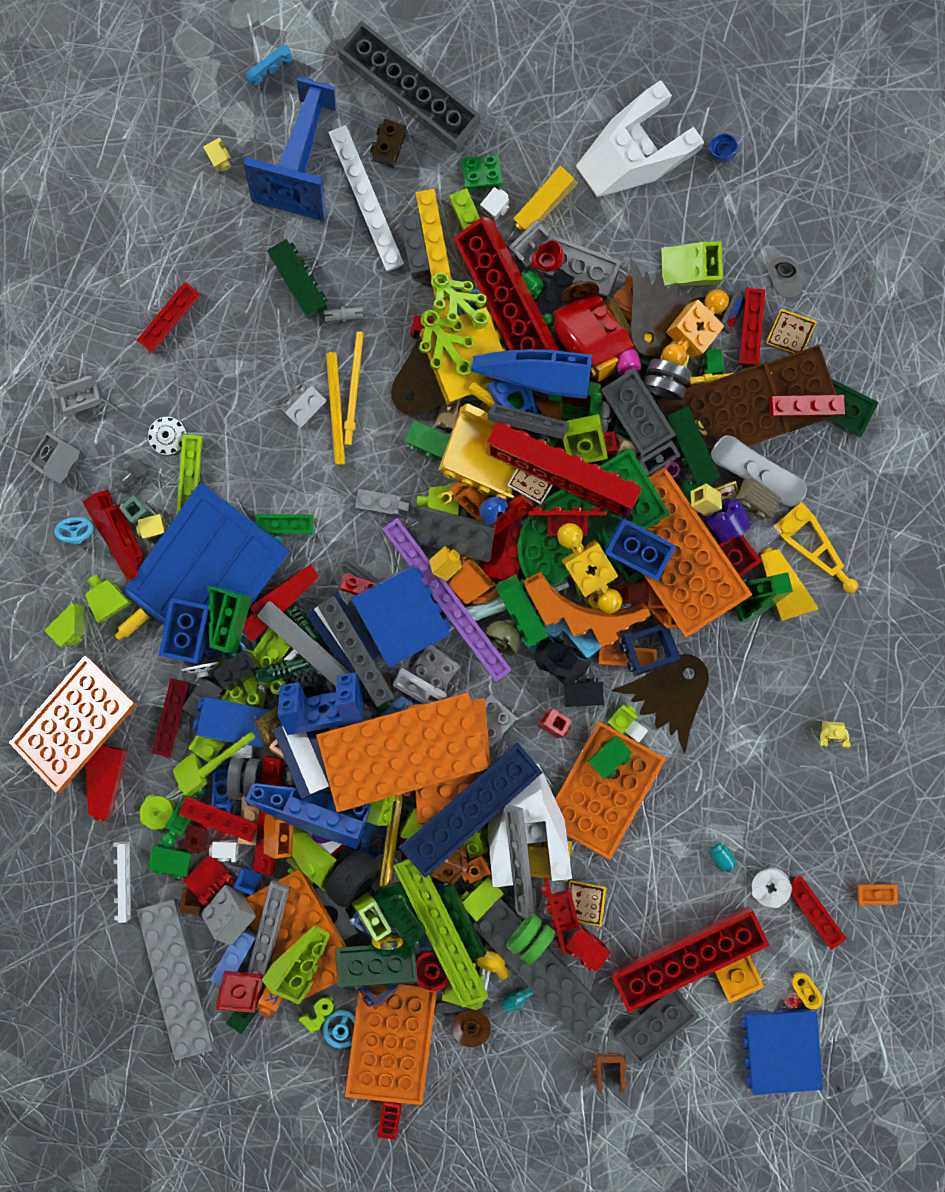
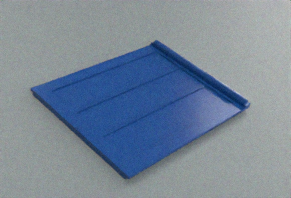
[122,482,290,660]

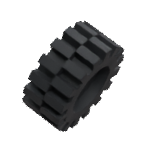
[287,670,324,697]

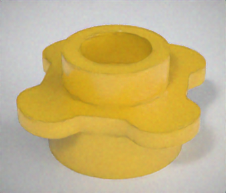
[584,592,599,610]

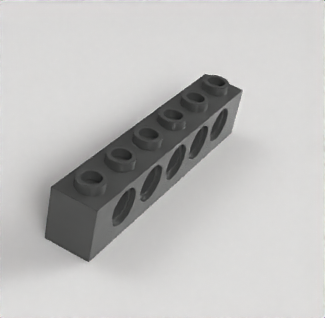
[318,596,396,708]

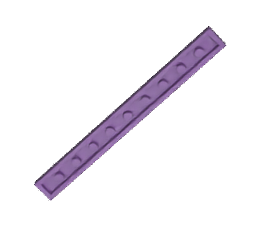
[382,518,512,682]

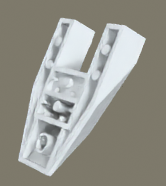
[576,80,704,198]
[487,764,572,887]

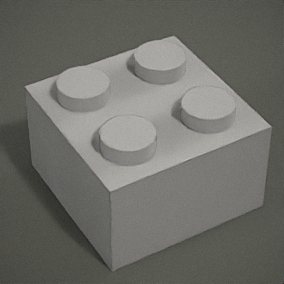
[201,885,256,945]

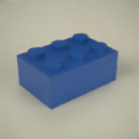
[603,517,676,581]
[159,598,210,663]

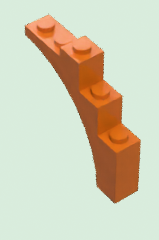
[524,572,651,647]

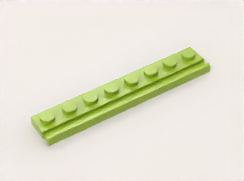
[188,627,291,762]
[393,859,488,1008]

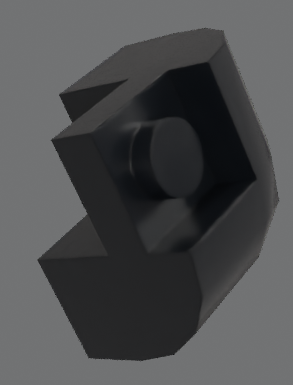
[535,634,591,684]

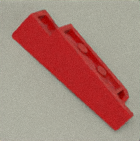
[83,490,144,581]
[243,564,319,641]

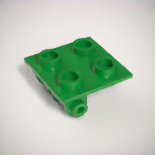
[461,155,503,192]

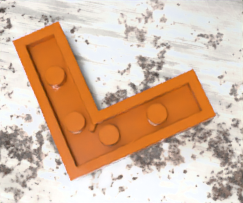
[598,608,657,667]

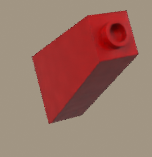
[86,744,128,822]

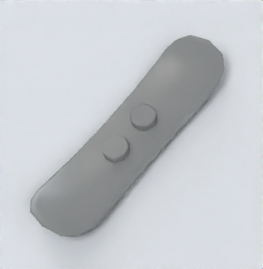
[711,435,807,507]

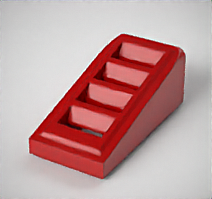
[377,1101,402,1140]

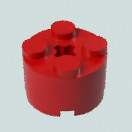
[415,949,449,991]

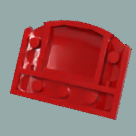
[554,293,634,367]

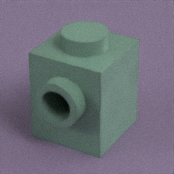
[119,496,151,524]

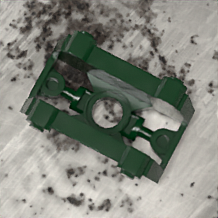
[375,882,425,947]

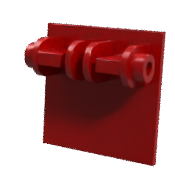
[182,856,236,907]

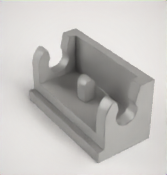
[509,220,554,268]

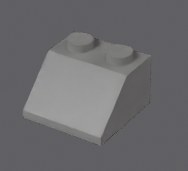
[27,431,80,484]

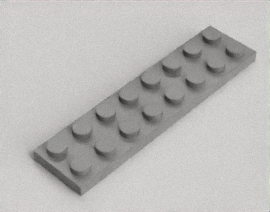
[137,898,214,1060]

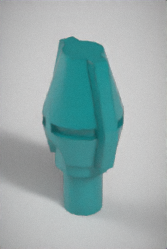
[500,988,534,1013]

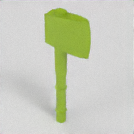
[173,732,255,796]

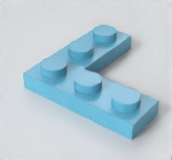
[522,617,602,659]

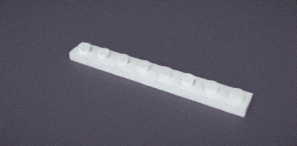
[329,125,404,272]

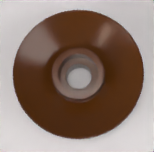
[562,281,600,304]
[452,1009,491,1047]

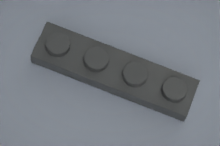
[488,404,569,439]

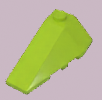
[292,826,336,891]
[262,925,330,1004]

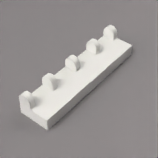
[113,842,131,923]

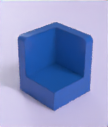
[234,866,263,895]

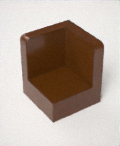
[180,886,203,915]

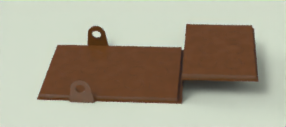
[658,345,837,469]

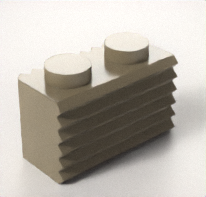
[735,478,781,520]

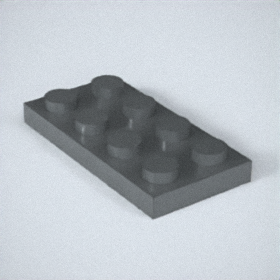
[601,368,676,456]
[416,506,496,562]
[614,989,700,1066]

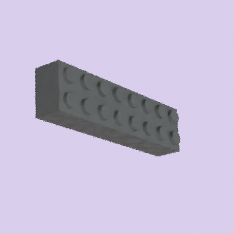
[337,20,481,152]
[472,897,607,1040]

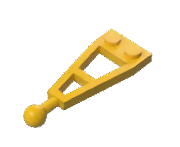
[772,502,859,594]

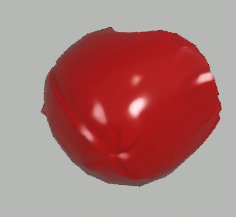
[531,239,564,272]

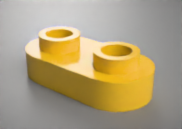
[791,972,823,1009]

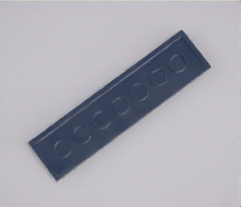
[399,743,543,878]

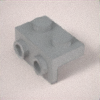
[55,376,102,416]
[280,382,326,428]

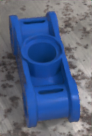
[211,763,234,814]

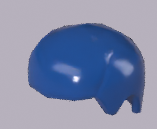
[709,133,738,163]
[479,496,508,525]

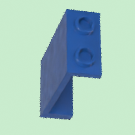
[192,695,273,748]

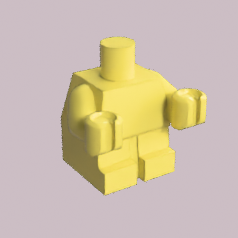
[819,721,850,748]

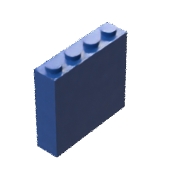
[352,564,452,667]
[741,1007,823,1095]

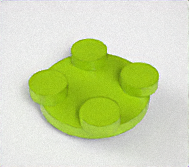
[140,795,176,830]

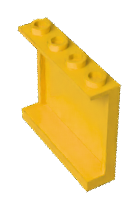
[420,307,506,406]
[438,403,523,501]

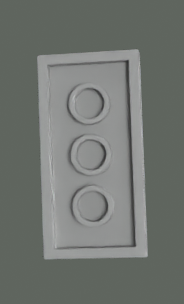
[537,234,622,298]

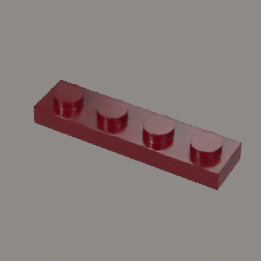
[152,678,191,758]

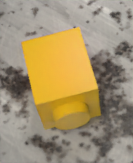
[429,546,462,581]

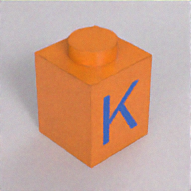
[256,987,282,1018]

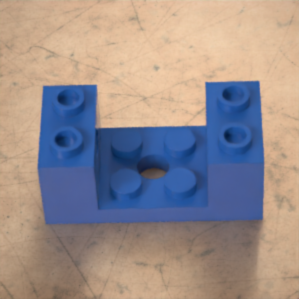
[278,672,364,735]

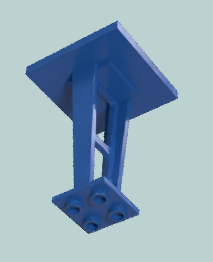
[244,77,337,221]

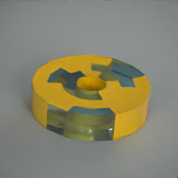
[372,928,403,950]

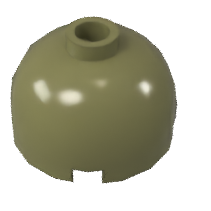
[484,620,522,656]

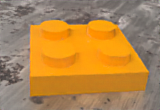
[715,955,764,1003]

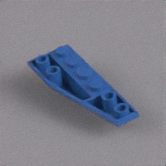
[471,349,592,399]
[245,783,371,849]

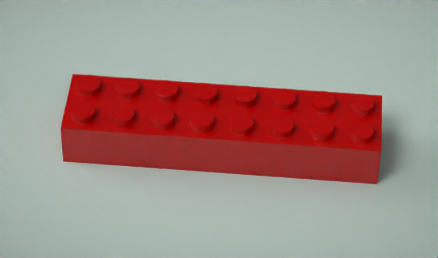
[453,217,560,351]
[486,422,642,519]
[609,906,770,1012]

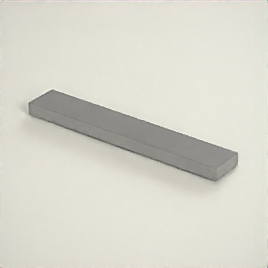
[257,601,350,686]
[504,804,535,918]
[247,880,290,995]

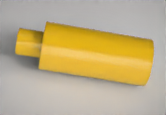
[115,607,150,640]

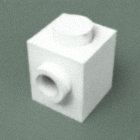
[480,187,510,222]

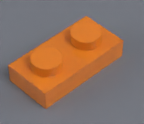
[857,884,898,905]

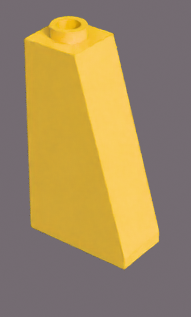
[513,165,579,233]
[758,547,818,621]

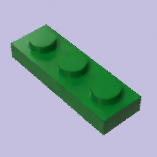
[256,514,314,534]

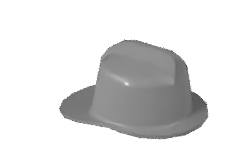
[768,254,804,298]

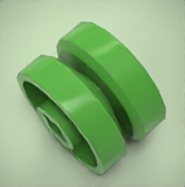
[506,913,555,966]

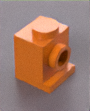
[462,855,491,884]

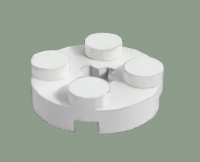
[752,868,792,908]

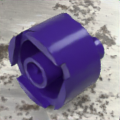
[704,499,751,542]

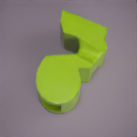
[298,995,335,1033]

